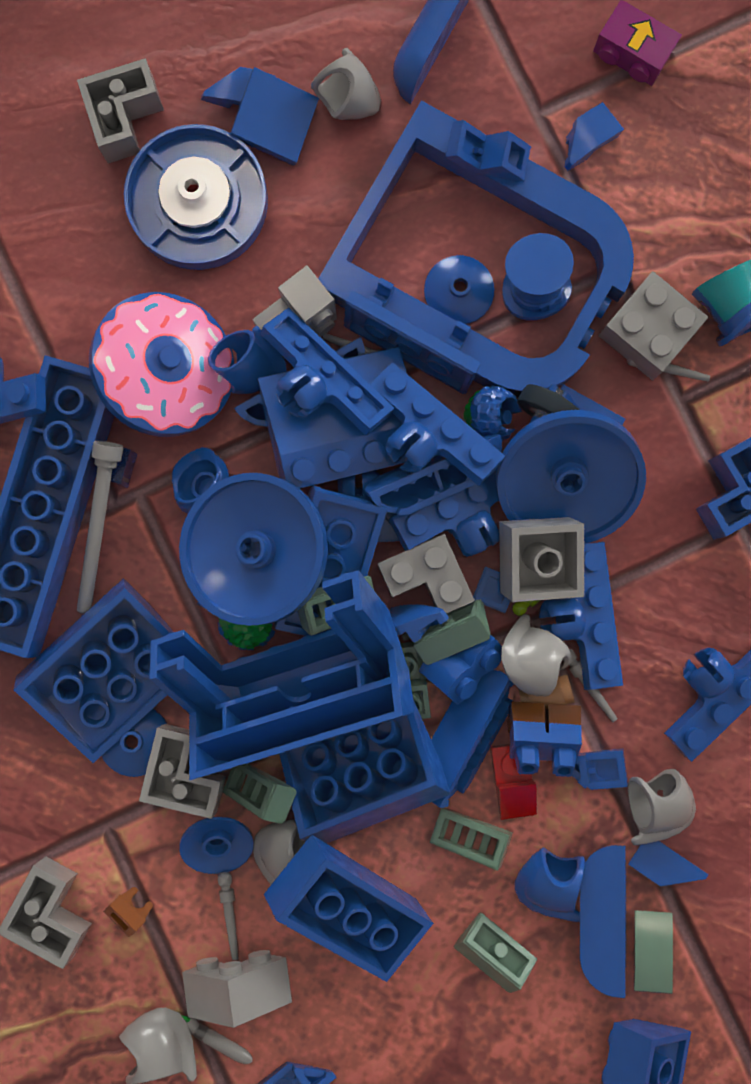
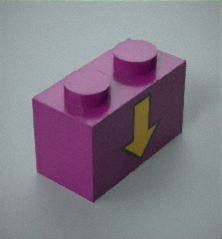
[593,0,682,86]

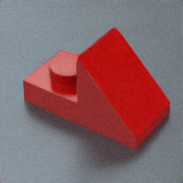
[490,744,537,820]

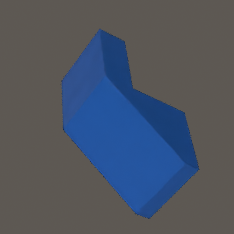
[446,120,531,181]

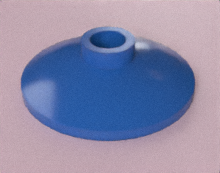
[424,255,495,325]
[102,709,167,777]
[179,817,254,874]

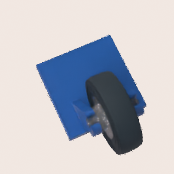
[517,384,625,425]

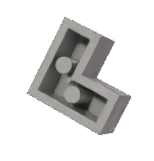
[77,58,164,163]
[252,265,337,359]
[377,534,475,614]
[139,724,226,819]
[0,856,92,969]
[182,950,292,1028]

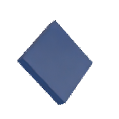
[230,67,319,166]

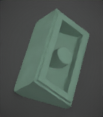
[413,599,490,665]
[454,912,537,993]

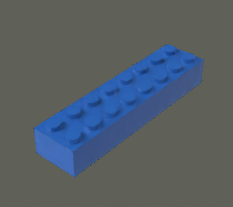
[0,355,114,658]

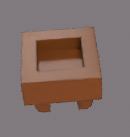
[103,887,153,937]

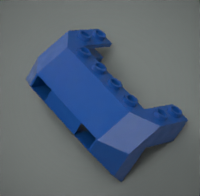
[150,570,415,781]

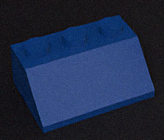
[602,1019,691,1084]

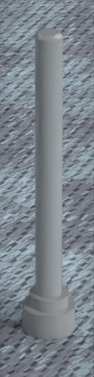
[77,441,123,614]

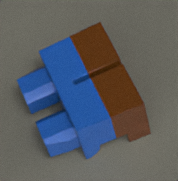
[507,701,582,777]

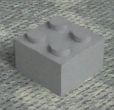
[599,271,708,381]
[499,517,584,602]

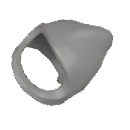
[311,48,381,120]
[501,614,571,697]
[628,769,696,845]
[253,819,305,884]
[119,1008,197,1084]

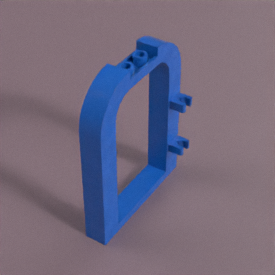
[318,100,634,397]

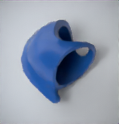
[208,326,287,394]
[515,847,585,922]

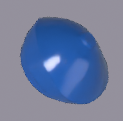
[172,447,229,514]

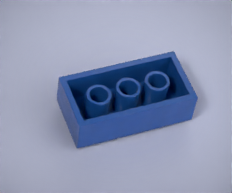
[264,834,434,982]

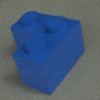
[696,437,751,540]

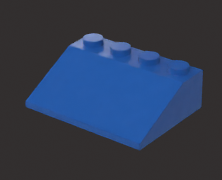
[257,347,408,489]
[13,578,174,763]
[279,699,451,843]

